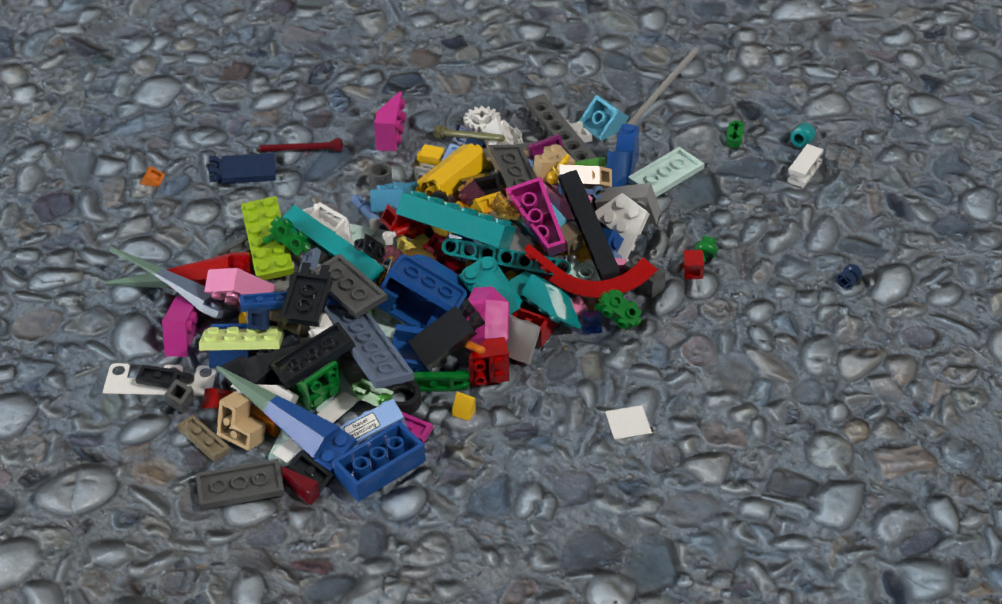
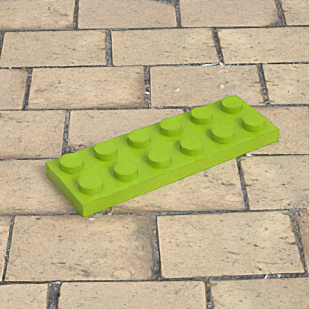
[241,196,294,280]

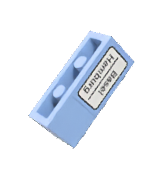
[340,399,408,449]

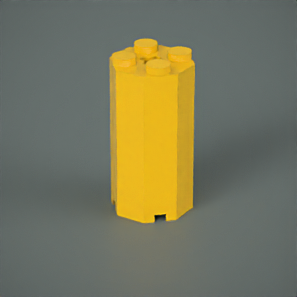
[415,143,491,199]

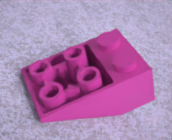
[374,91,406,151]

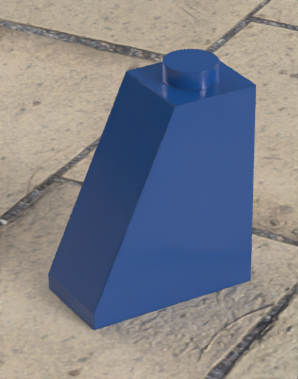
[616,123,640,181]

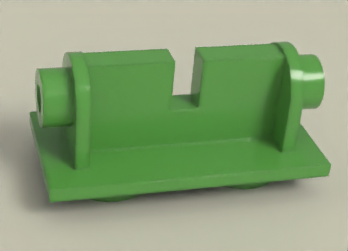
[351,378,394,407]

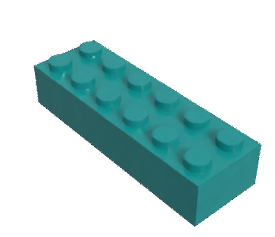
[396,190,516,248]

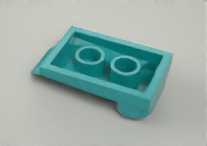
[459,256,523,314]

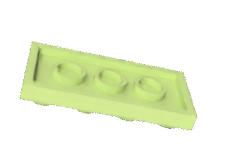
[199,326,284,351]

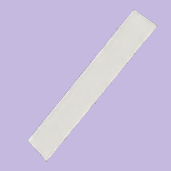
[272,391,359,463]

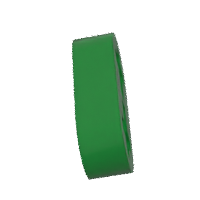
[726,121,744,148]

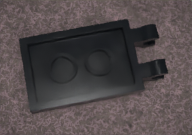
[280,262,333,327]
[408,299,485,371]

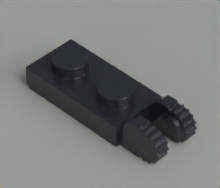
[135,365,195,389]

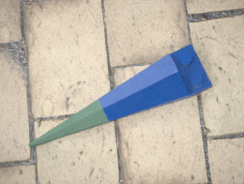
[216,366,357,473]

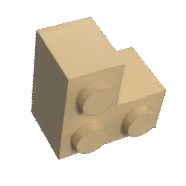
[533,144,575,182]
[217,391,266,451]

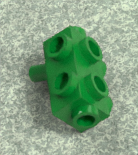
[263,216,311,256]
[594,289,642,331]

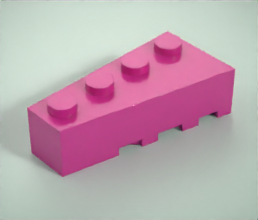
[505,177,567,257]

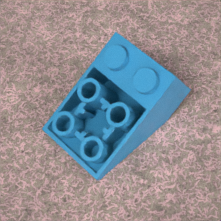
[370,182,419,212]

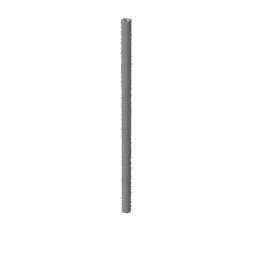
[626,47,699,125]

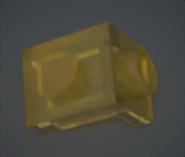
[491,192,520,220]

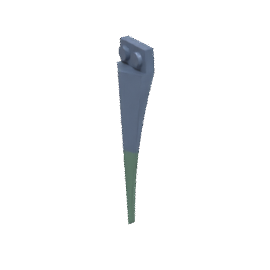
[109,246,239,319]

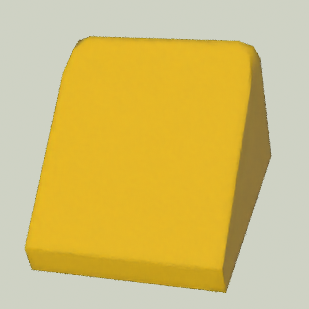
[452,392,476,421]

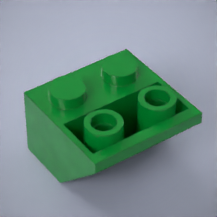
[292,361,340,411]

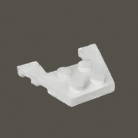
[595,193,650,262]

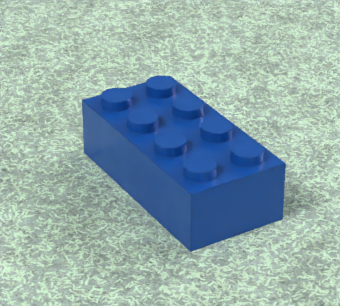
[332,421,426,502]

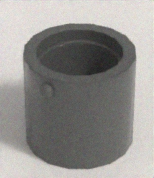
[369,162,393,189]

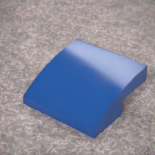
[606,150,631,187]

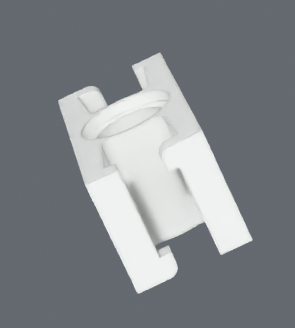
[787,144,824,188]

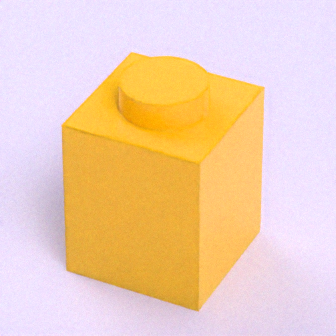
[417,144,445,166]

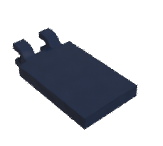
[209,153,276,184]

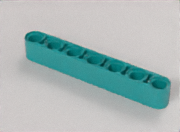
[283,205,385,283]
[442,238,571,275]

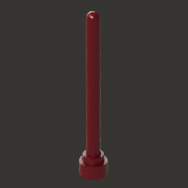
[259,138,343,152]

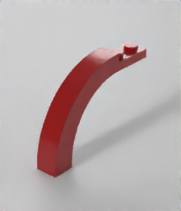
[524,244,658,298]

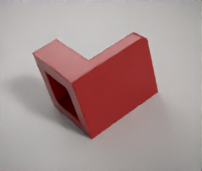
[683,250,704,279]
[202,388,233,410]

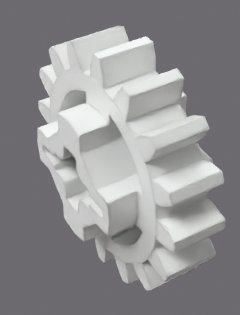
[463,106,501,133]

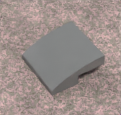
[507,314,541,364]

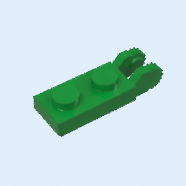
[414,370,470,392]

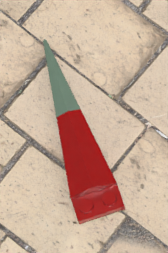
[105,252,254,289]

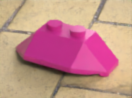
[467,286,509,354]

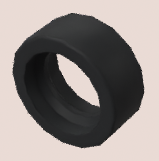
[385,380,421,415]

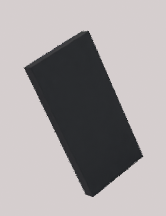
[270,322,356,389]

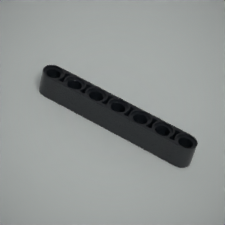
[558,169,621,281]

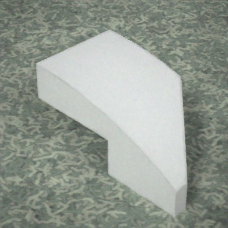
[566,120,592,143]

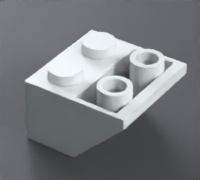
[482,117,524,148]

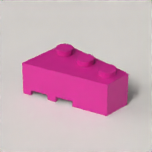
[162,296,202,357]

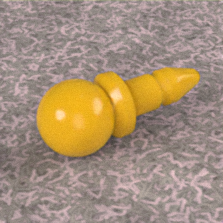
[547,154,570,185]

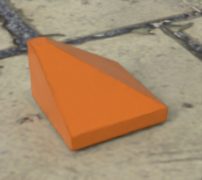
[140,166,166,187]

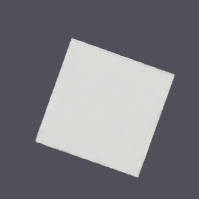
[605,405,652,439]

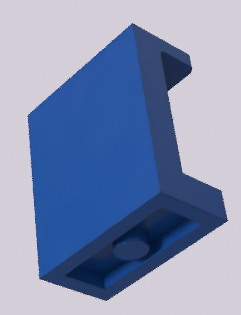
[391,324,433,372]

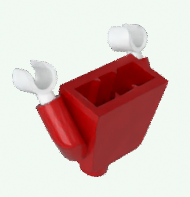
[369,204,426,245]

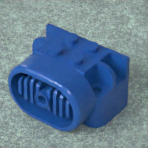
[376,255,467,329]

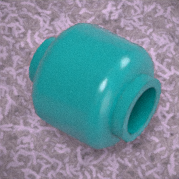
[790,123,816,148]

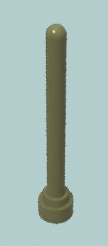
[433,125,505,142]

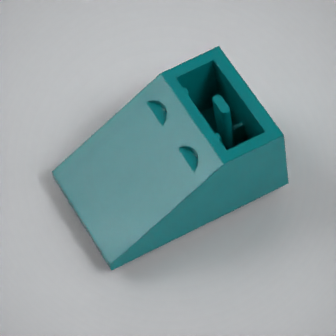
[521,274,581,329]

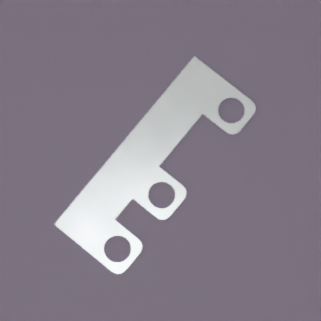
[102,363,217,396]

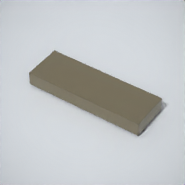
[177,415,231,463]

